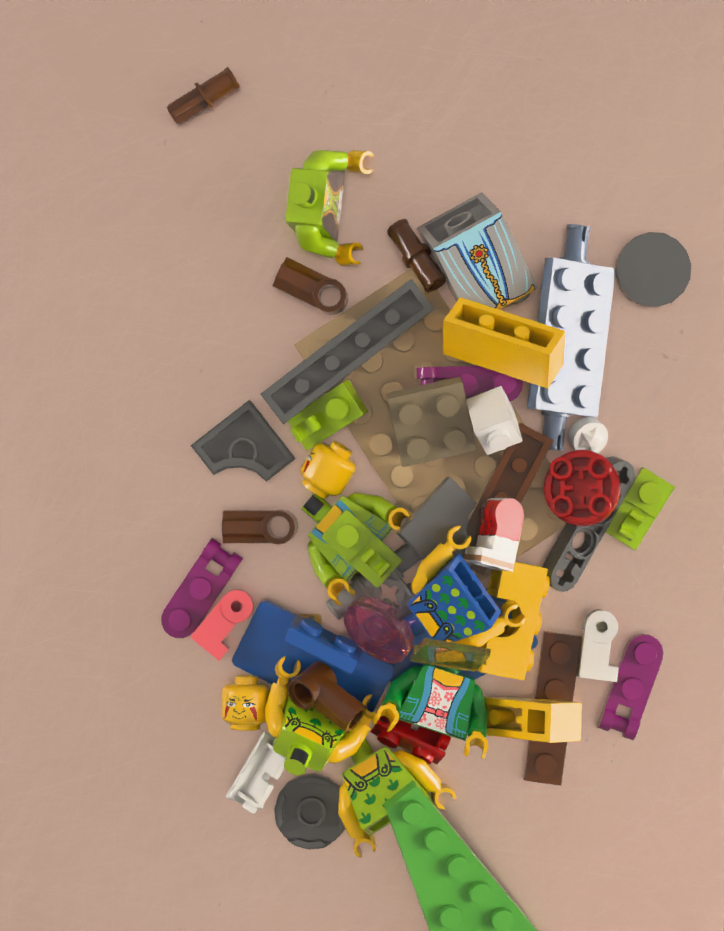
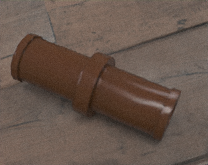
[387,219,446,293]

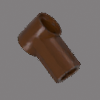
[272,257,348,315]
[222,509,298,544]
[287,661,367,733]

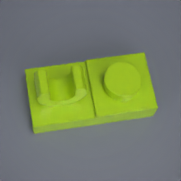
[288,380,369,451]
[606,467,675,551]
[321,509,403,588]

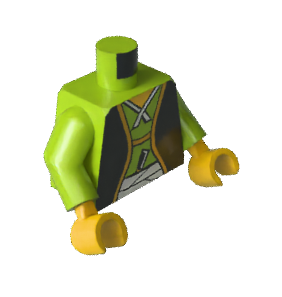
[285,150,373,266]

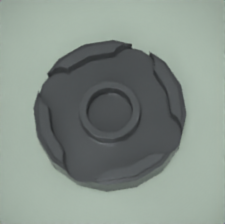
[615,232,691,307]
[274,773,345,850]

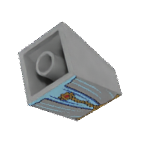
[417,192,538,310]

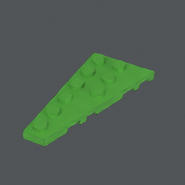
[383,780,538,931]

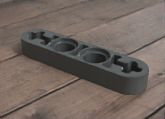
[542,456,635,592]

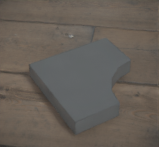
[190,400,296,482]
[396,477,477,567]

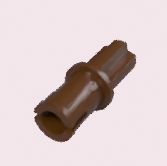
[167,67,240,124]

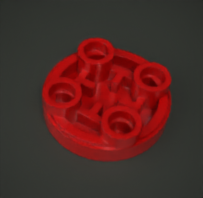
[544,450,621,526]

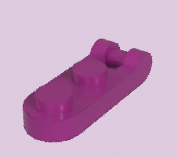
[416,366,523,402]
[161,538,243,638]
[597,634,664,740]

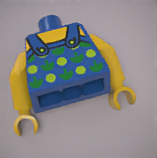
[403,525,525,648]

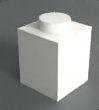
[466,386,523,455]

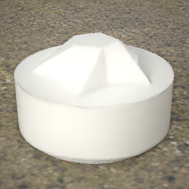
[568,417,608,453]

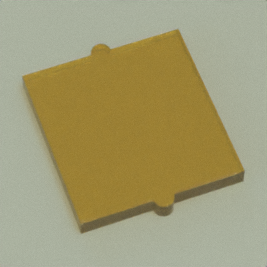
[410,638,491,672]

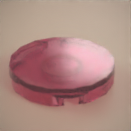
[344,597,414,664]

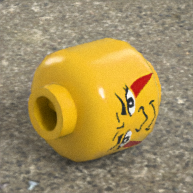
[300,441,356,499]
[221,675,270,731]

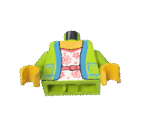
[301,492,412,606]

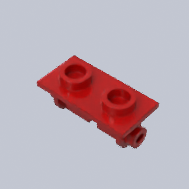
[370,716,451,765]

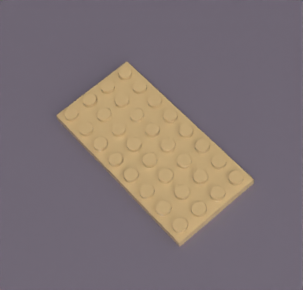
[294,269,566,582]

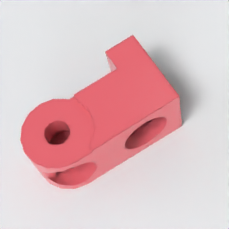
[190,589,254,661]

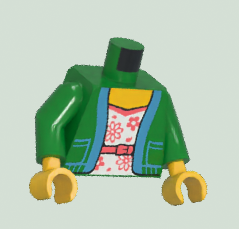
[372,645,488,759]

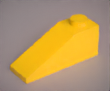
[484,696,582,743]

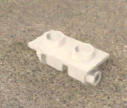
[226,732,286,814]

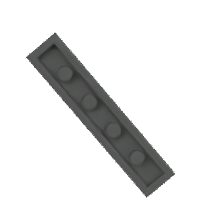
[260,279,434,425]

